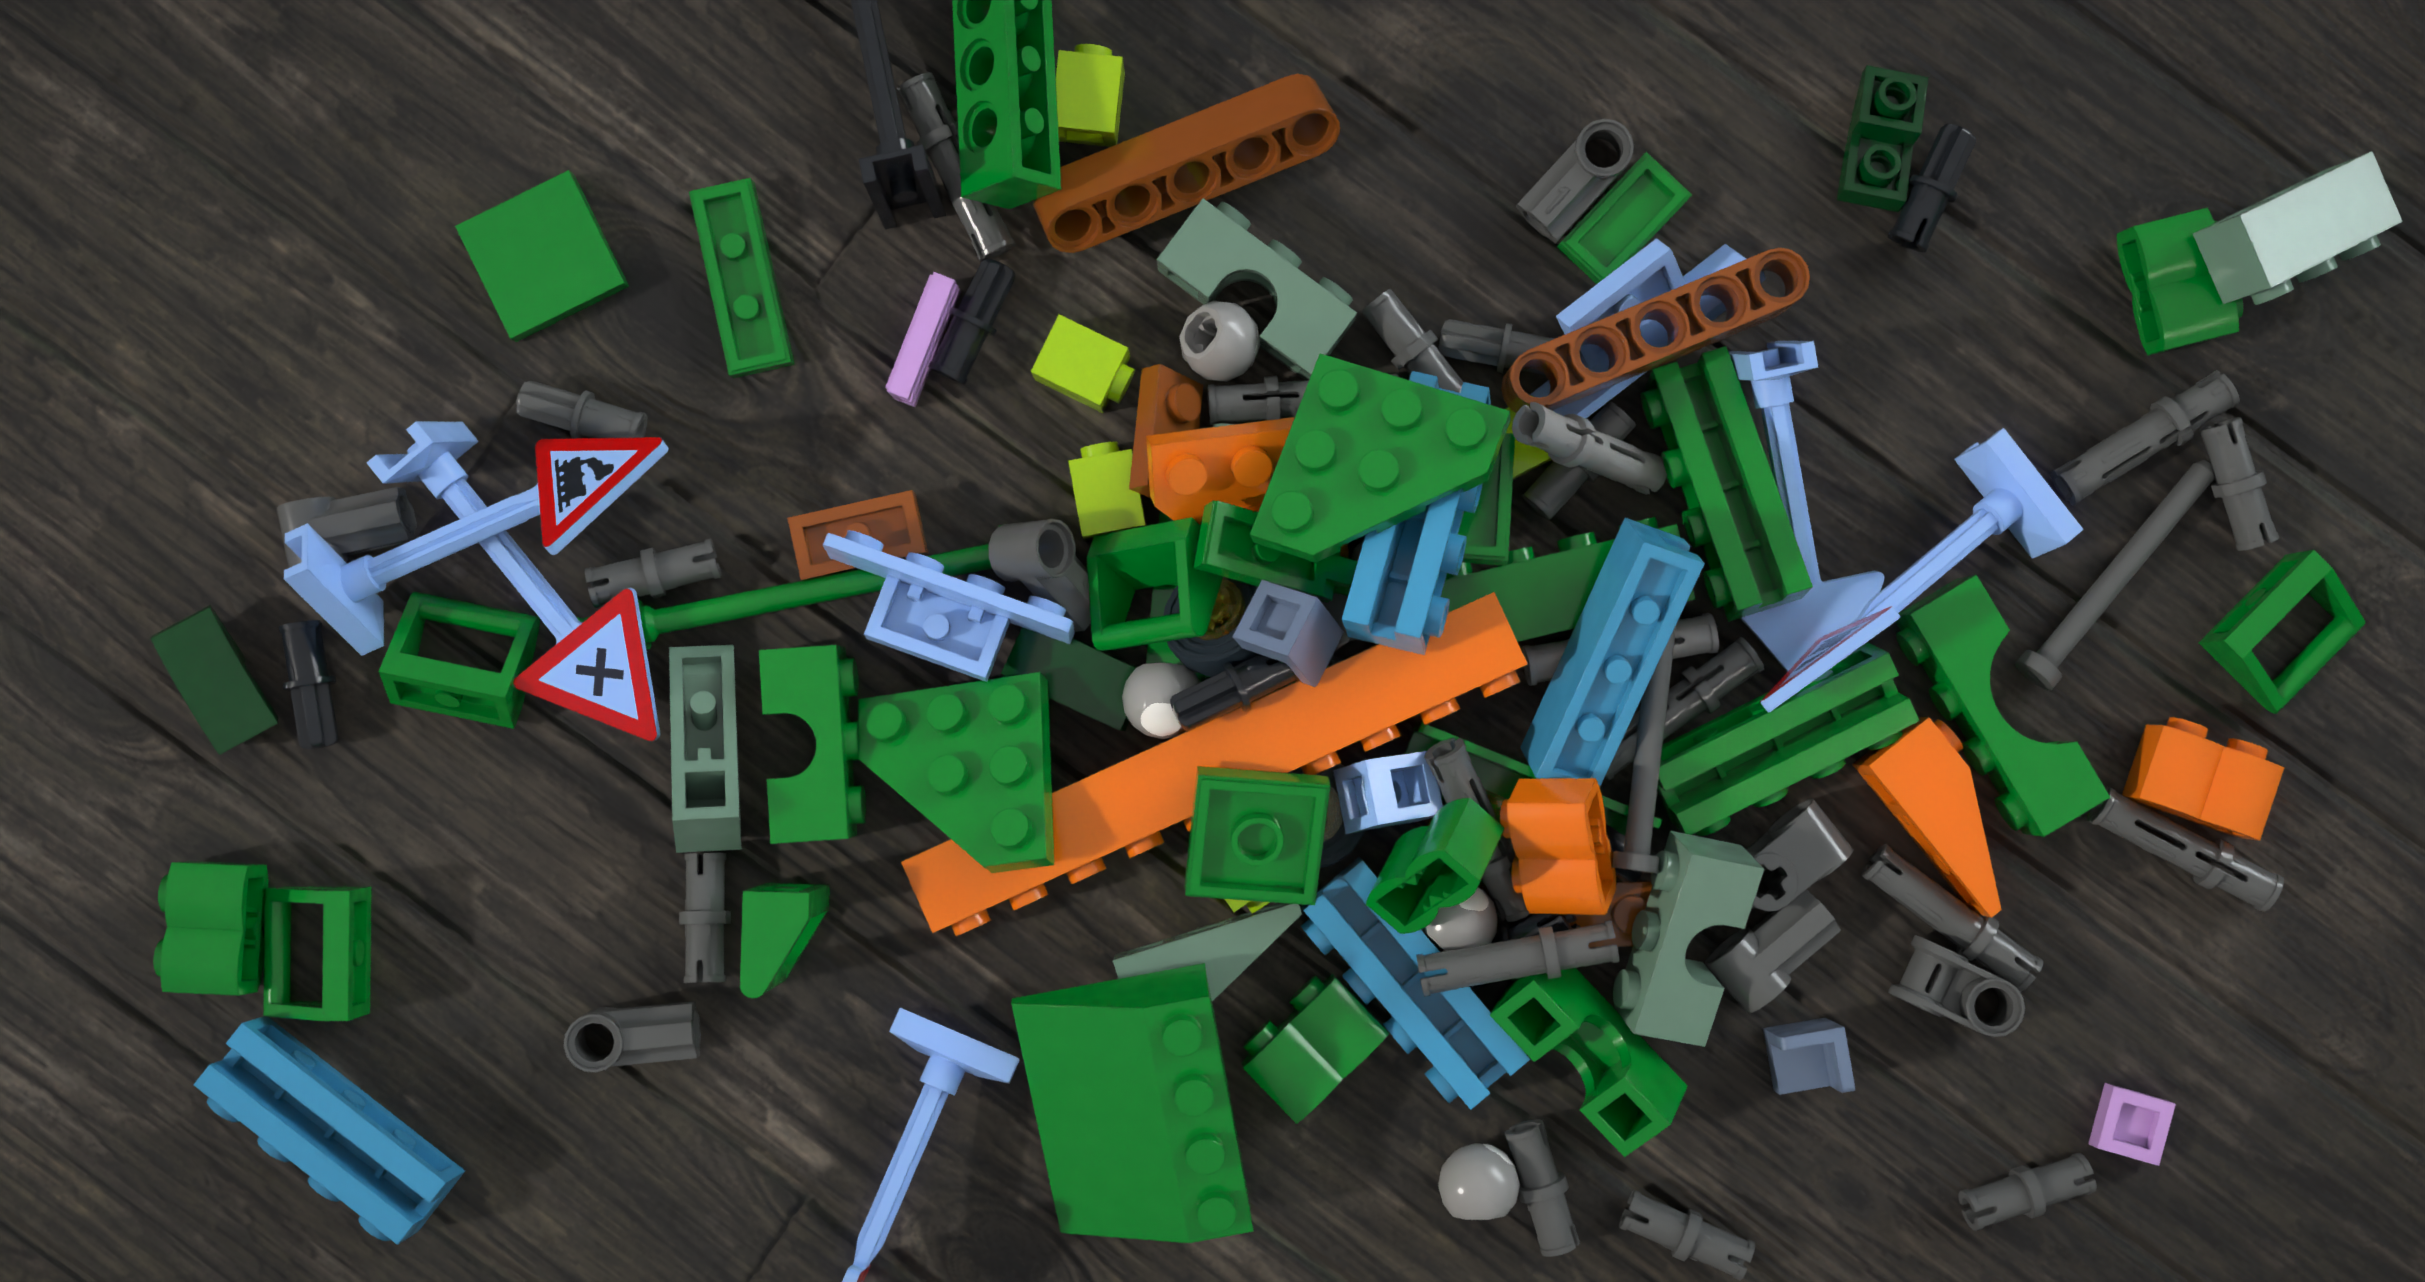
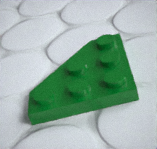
[1250,353,1511,563]
[858,672,1055,873]

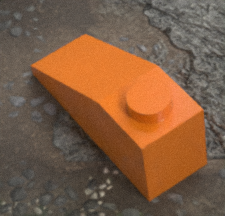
[1852,717,2002,918]

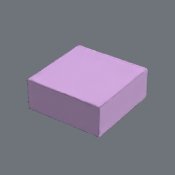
[2088,1083,2176,1166]

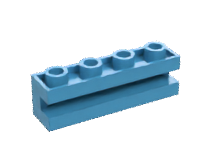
[1342,371,1491,655]
[1520,518,1705,787]
[1301,857,1530,1110]
[194,1016,465,1245]

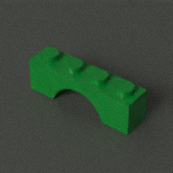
[1895,575,2111,837]

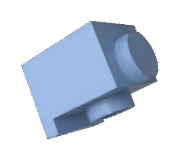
[1333,751,1443,834]

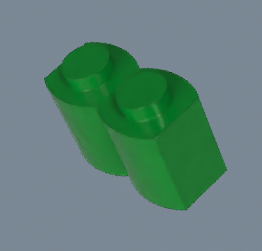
[2117,207,2243,356]
[1366,798,1505,934]
[153,861,268,996]
[1241,974,1389,1124]

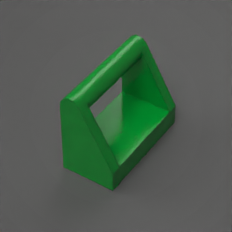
[1087,517,1223,651]
[2199,550,2366,714]
[378,591,540,729]
[740,883,830,999]
[263,887,371,1021]

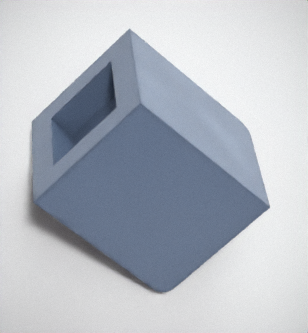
[1232,580,1344,687]
[1763,1018,1855,1095]

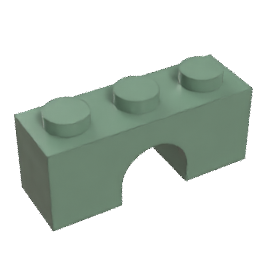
[1157,198,1357,380]
[1613,831,1764,1047]

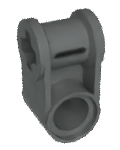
[1746,798,1854,911]
[1888,935,2025,1037]

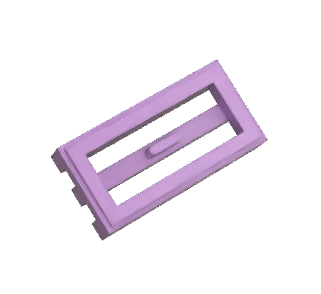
[885,272,961,407]

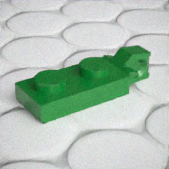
[1193,500,1358,603]

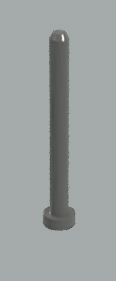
[2015,460,2215,691]
[1612,626,1676,873]

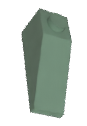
[669,645,742,853]
[1113,903,1302,1001]

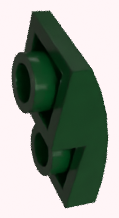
[1837,65,1929,212]
[150,605,279,755]
[1001,627,1137,731]

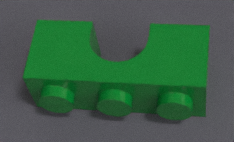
[759,645,867,844]
[1490,968,1688,1158]

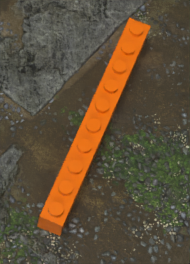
[901,592,1528,936]

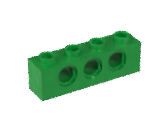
[952,0,1061,209]

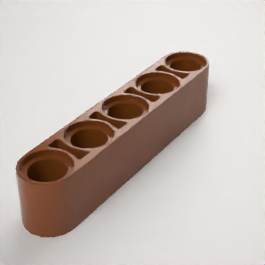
[1032,74,1340,253]
[1501,248,1810,413]

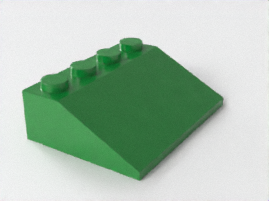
[1011,963,1254,1243]

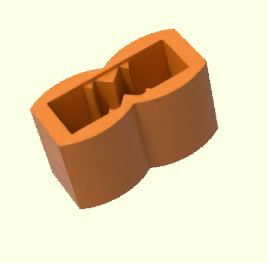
[2122,717,2284,841]
[1500,778,1616,915]

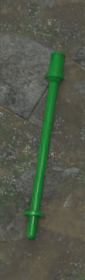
[577,525,1002,650]

